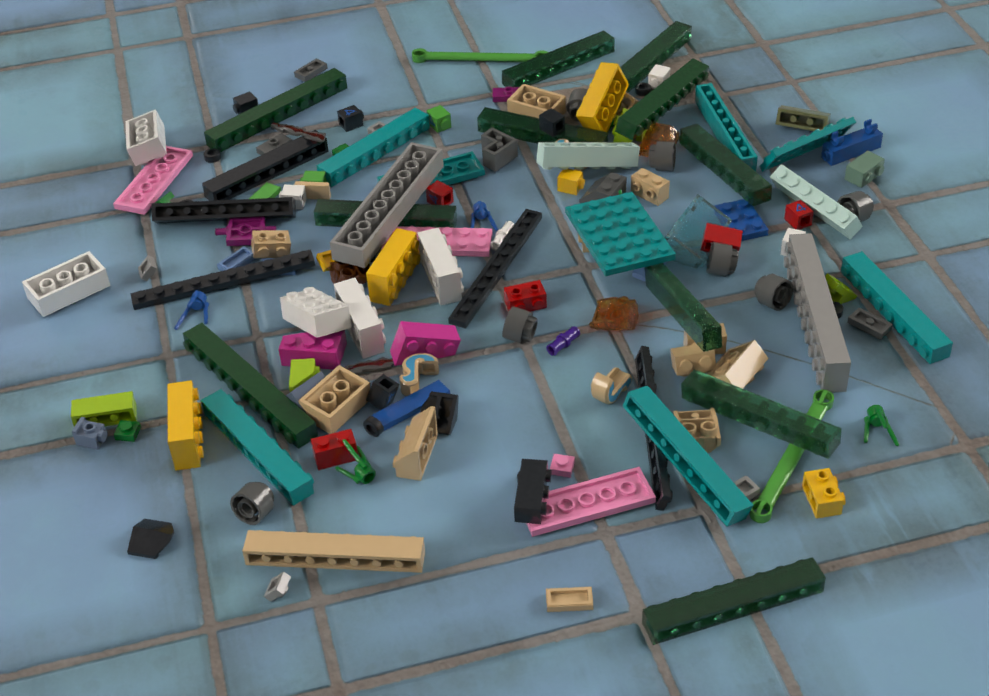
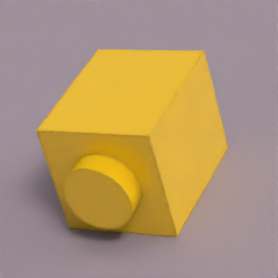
[557,168,585,195]

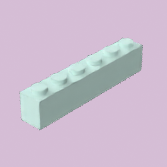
[536,142,640,170]
[770,164,863,239]

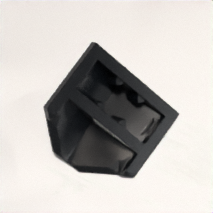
[420,391,459,435]
[127,518,174,559]

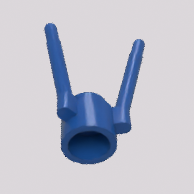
[470,201,498,233]
[174,290,209,330]

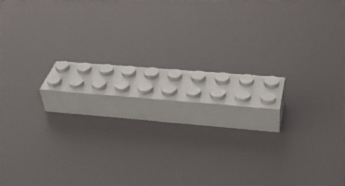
[330,142,444,268]
[784,233,851,393]

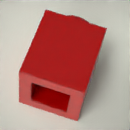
[426,180,454,210]
[784,200,814,230]

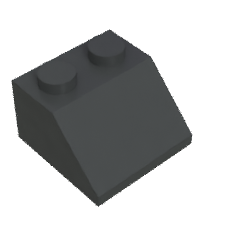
[579,172,627,203]

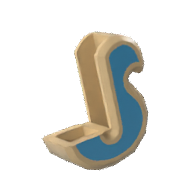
[399,353,439,396]
[591,367,632,405]

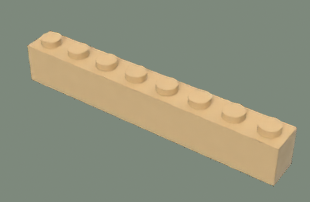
[242,530,425,573]

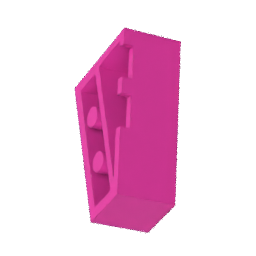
[390,321,461,366]
[278,330,347,370]

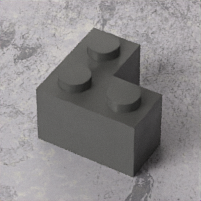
[481,127,518,172]

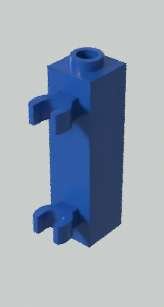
[821,119,883,166]

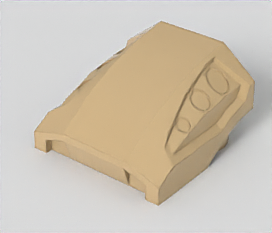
[673,408,721,453]

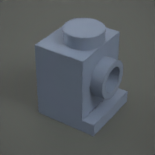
[72,417,108,450]

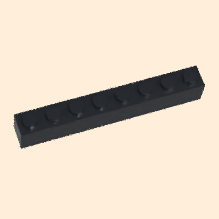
[202,130,329,201]
[152,197,296,224]

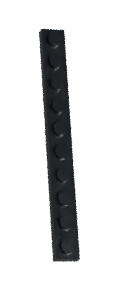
[448,209,542,329]
[130,249,315,310]
[635,345,673,511]

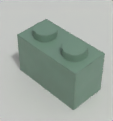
[845,151,885,188]

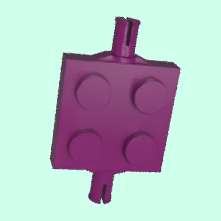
[215,217,276,246]

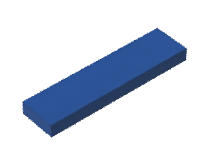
[372,380,450,431]

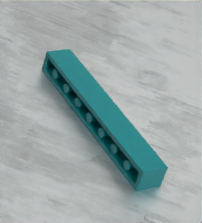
[695,83,758,176]
[317,108,430,187]
[841,251,953,364]
[623,385,753,527]
[200,389,314,506]

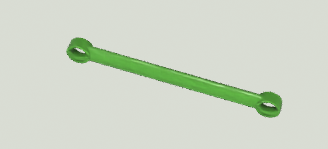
[412,48,550,65]
[749,389,834,523]

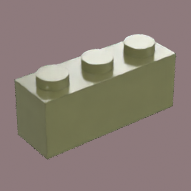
[775,105,831,131]

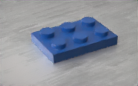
[714,198,769,241]

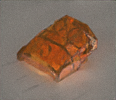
[639,122,679,157]
[589,296,639,330]

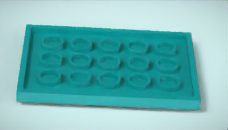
[565,192,676,277]

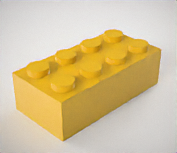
[576,62,629,137]
[366,228,421,306]
[167,380,204,471]

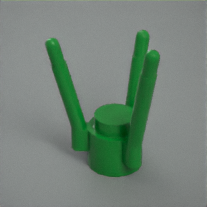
[864,405,899,446]
[335,439,376,484]

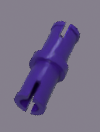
[546,326,580,356]

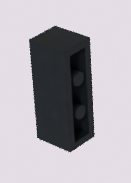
[514,459,552,524]

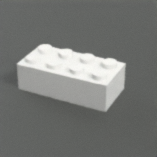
[126,109,167,166]
[417,227,464,306]
[22,251,111,317]
[334,278,386,359]
[280,287,352,338]

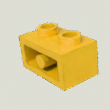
[802,468,846,519]

